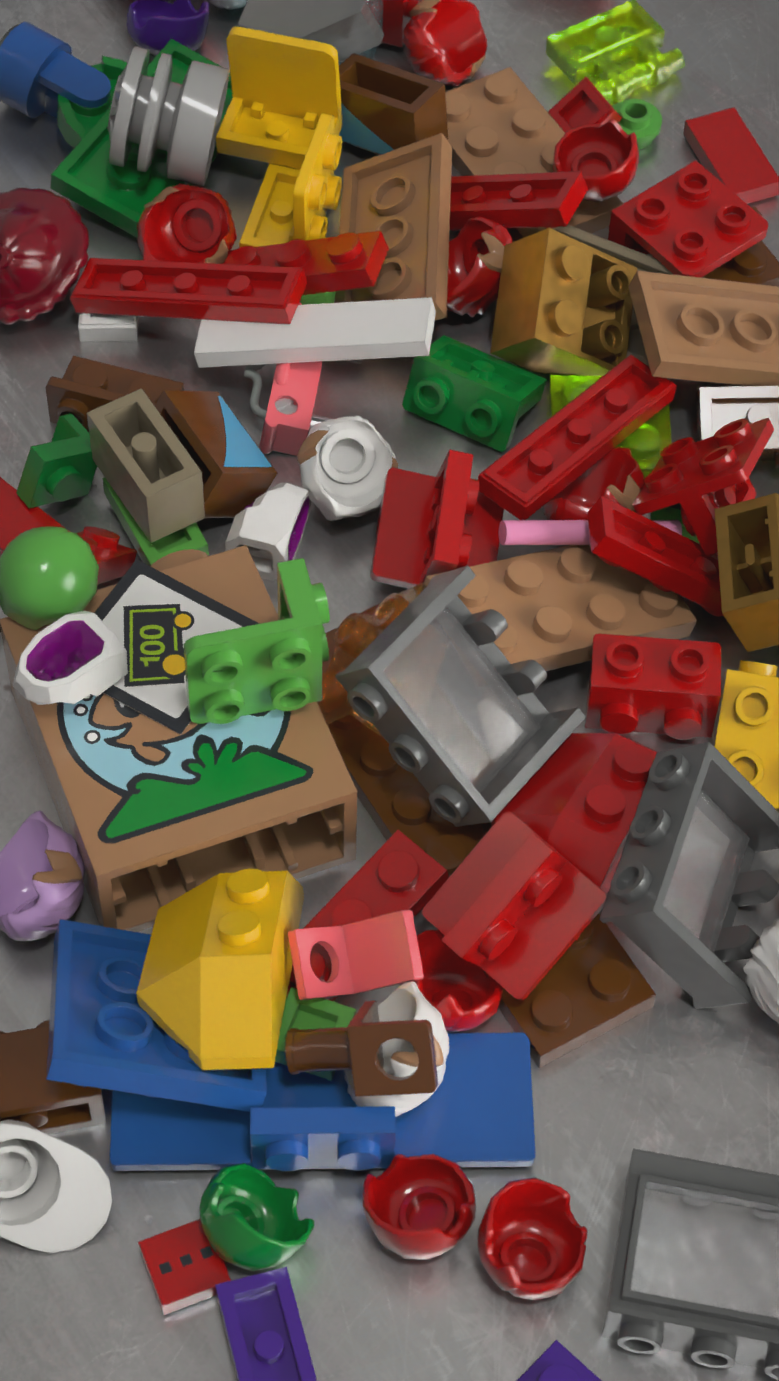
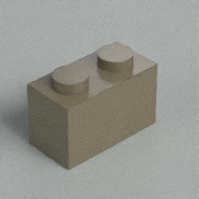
[87,388,205,543]

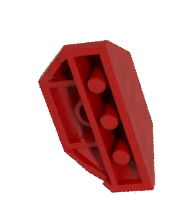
[491,733,657,940]

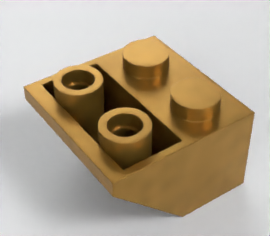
[490,228,637,377]
[715,493,779,652]

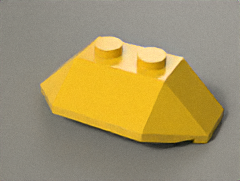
[136,869,304,1070]

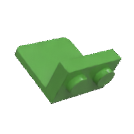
[184,558,330,724]

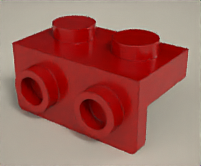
[585,633,721,740]

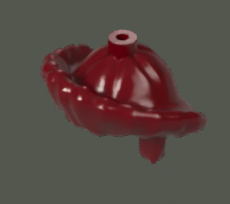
[0,188,89,325]

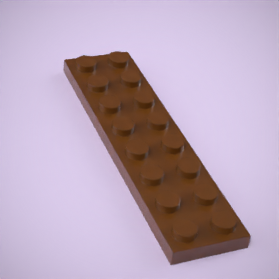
[317,607,656,1068]

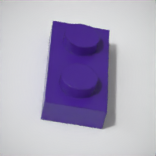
[216,1267,317,1381]

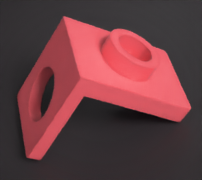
[288,910,424,1000]

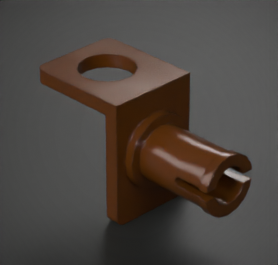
[285,1001,438,1097]

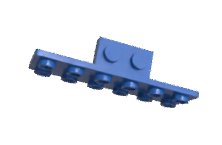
[110,1032,536,1171]

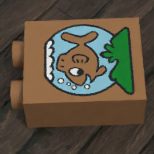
[0,545,357,932]

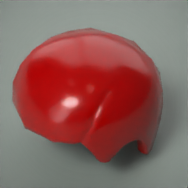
[553,120,639,202]
[399,930,504,1032]
[363,1154,476,1260]
[477,1177,588,1300]

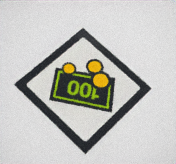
[94,560,260,735]

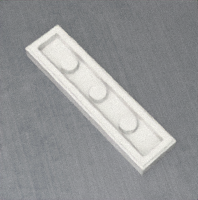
[194,297,436,368]

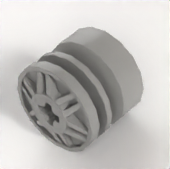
[108,46,230,186]

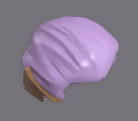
[0,811,85,941]

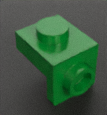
[16,414,98,508]

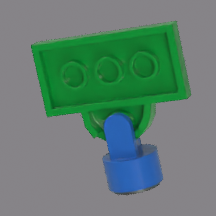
[0,22,233,238]

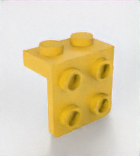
[215,27,343,169]
[239,113,342,248]
[714,660,779,809]

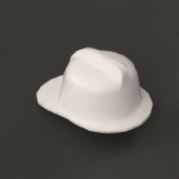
[0,1120,112,1253]

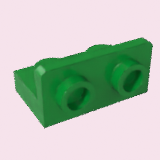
[402,335,547,451]

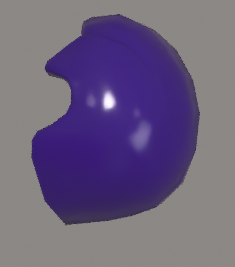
[126,0,210,57]

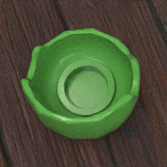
[0,526,99,630]

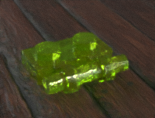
[545,0,685,105]

